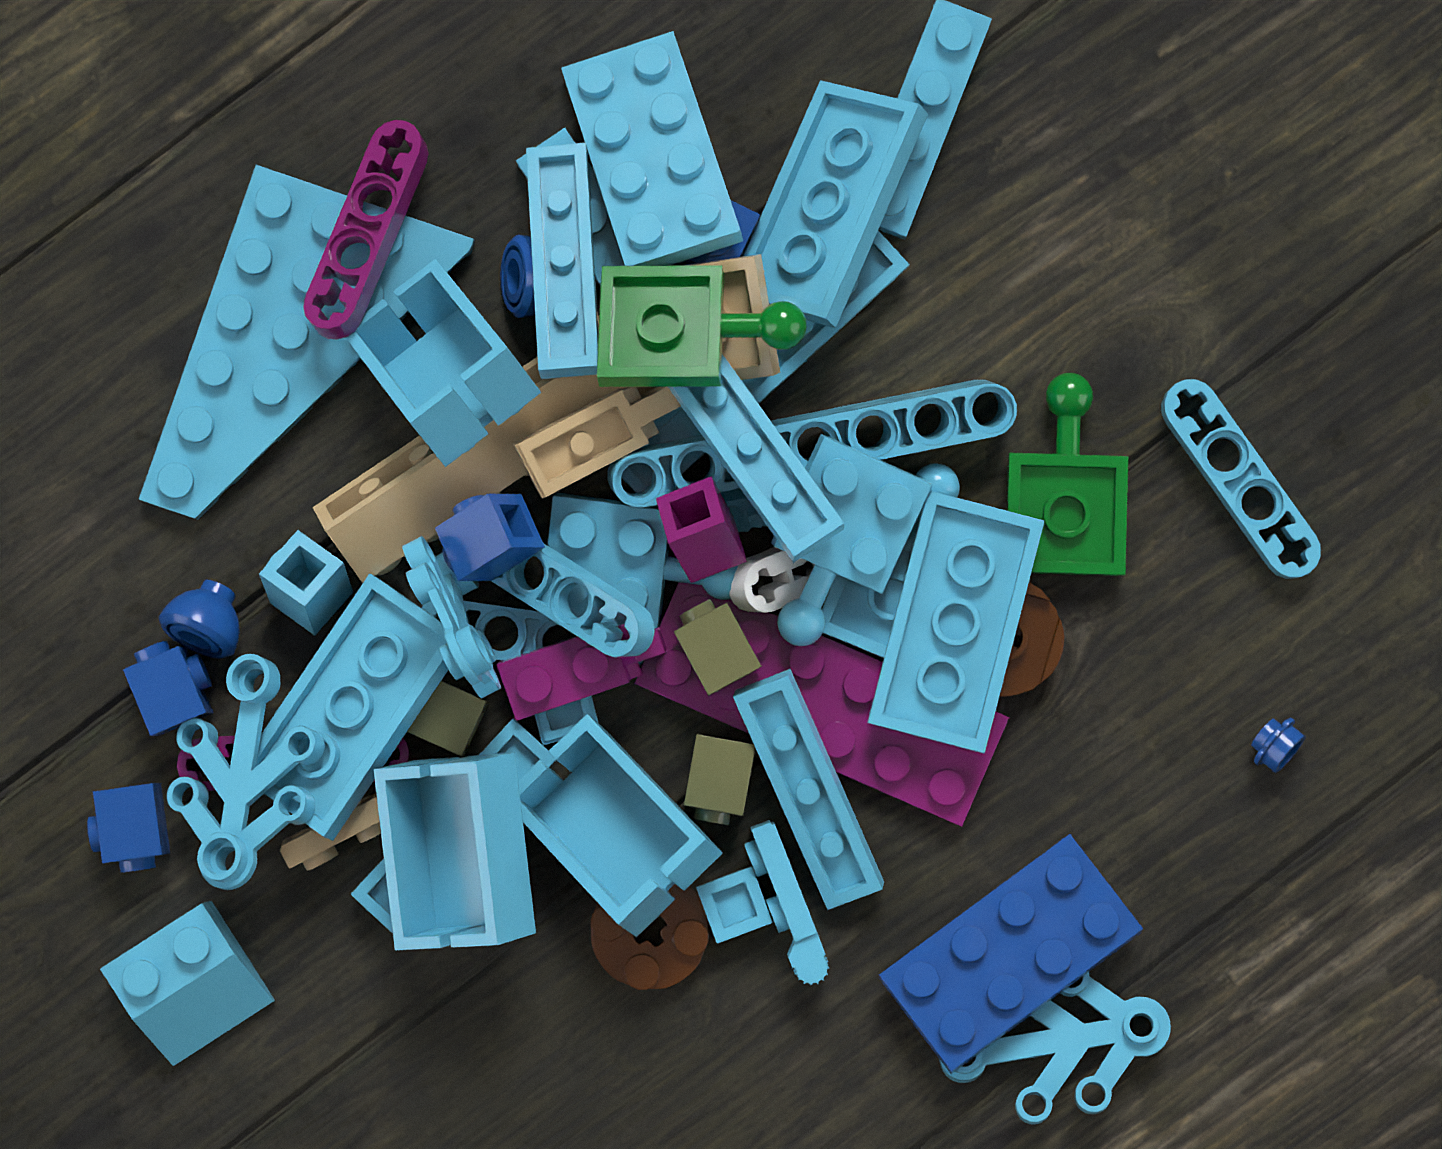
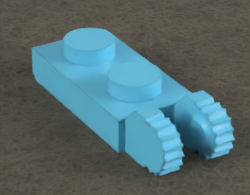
[744,820,829,985]

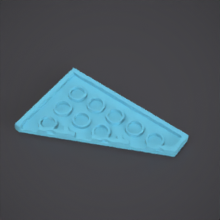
[139,165,475,520]

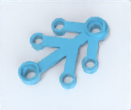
[402,536,501,698]
[167,654,325,890]
[939,972,1171,1124]

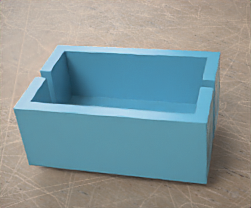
[346,259,541,467]
[518,714,723,937]
[373,752,536,950]

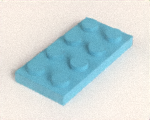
[561,31,743,266]
[743,80,928,328]
[867,491,1044,753]
[256,574,448,841]

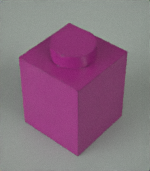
[656,476,747,583]

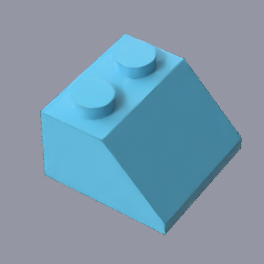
[100,901,275,1066]

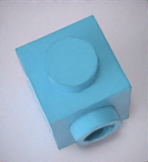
[259,530,353,635]

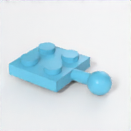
[771,434,932,646]
[822,464,960,658]
[548,493,738,628]

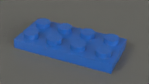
[879,834,1143,1074]

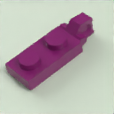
[497,624,667,721]

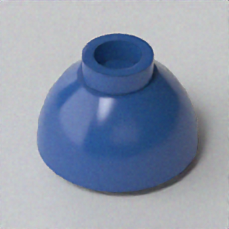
[500,235,535,318]
[159,580,240,658]

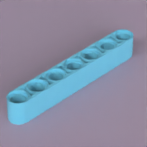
[608,380,1017,507]

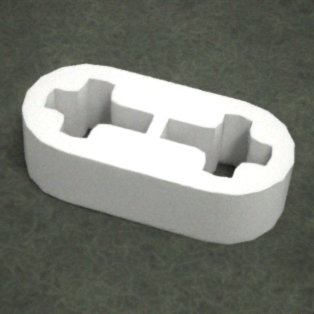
[729,547,815,613]

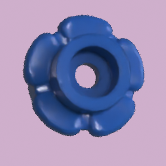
[1251,718,1306,773]

